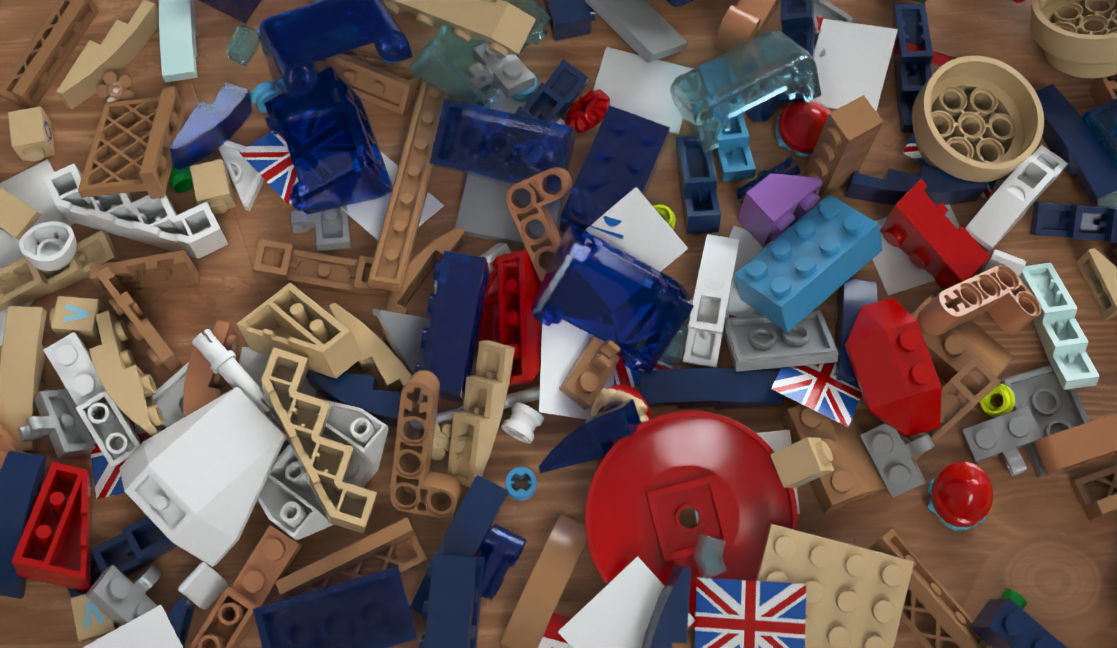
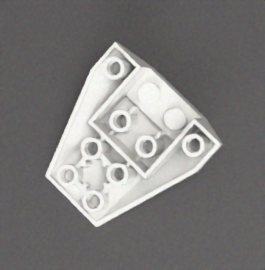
[120,387,287,566]
[258,397,389,541]

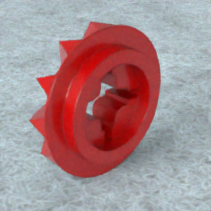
[564,89,610,133]

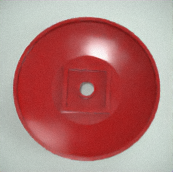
[584,411,798,628]

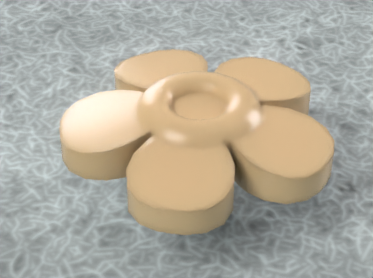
[431,422,452,460]

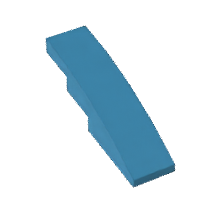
[699,61,756,182]

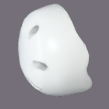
[19,221,77,271]

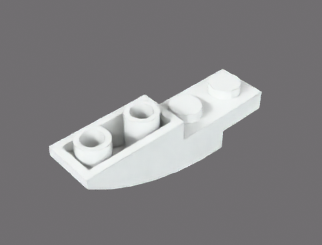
[965,145,1068,251]
[683,234,740,368]
[43,332,141,468]

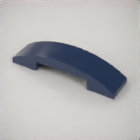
[778,0,815,103]
[0,450,46,599]

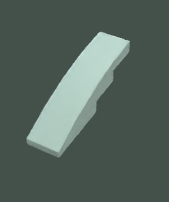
[159,0,198,82]
[1019,262,1100,390]

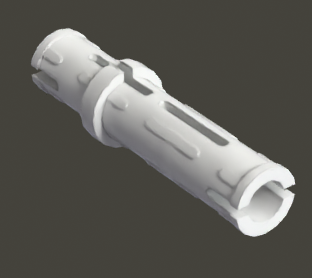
[192,329,273,417]

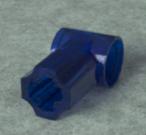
[480,523,527,601]

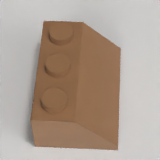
[911,291,1014,384]
[780,404,887,514]

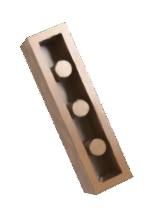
[804,95,883,199]

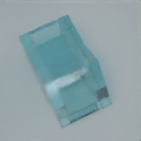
[225,25,262,67]
[694,534,727,579]

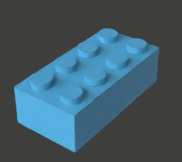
[734,194,883,333]

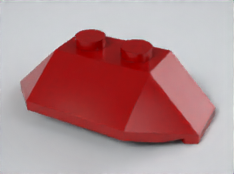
[477,249,548,386]
[845,298,942,438]

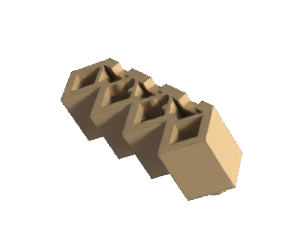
[379,0,536,57]
[261,347,377,534]

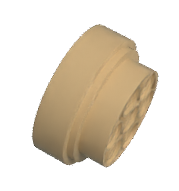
[1030,0,1117,78]
[912,56,1044,182]

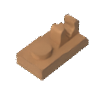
[559,336,621,410]

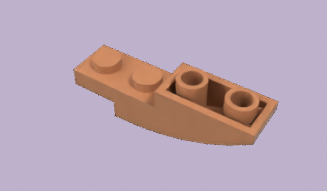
[183,320,239,417]
[189,525,303,648]

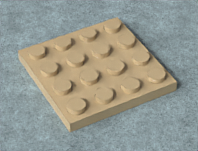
[756,523,914,648]

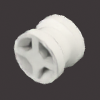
[501,402,544,444]

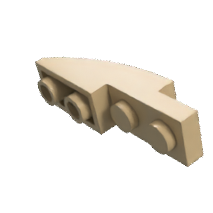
[89,310,164,437]

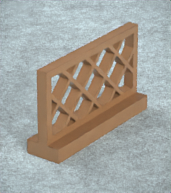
[78,86,186,199]

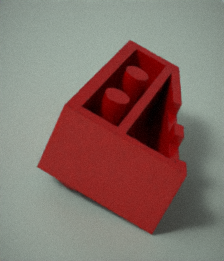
[880,179,989,290]
[11,462,92,592]

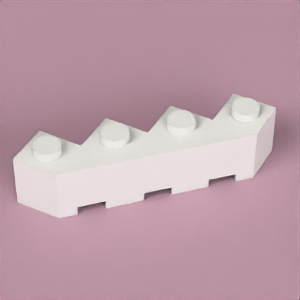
[43,164,229,259]

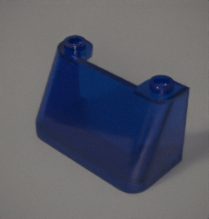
[258,0,413,99]
[264,66,393,214]
[531,225,694,374]

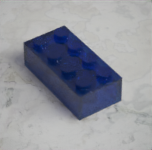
[429,98,577,193]
[560,105,670,240]
[415,251,490,403]
[253,566,419,648]

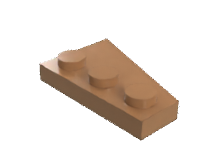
[89,250,200,291]
[95,266,182,372]

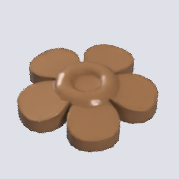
[96,71,135,103]

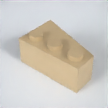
[236,282,363,379]

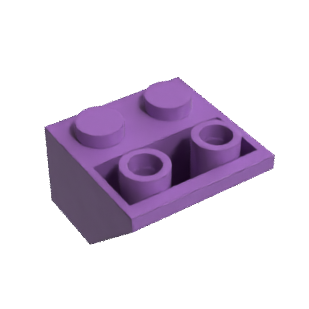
[737,173,823,247]

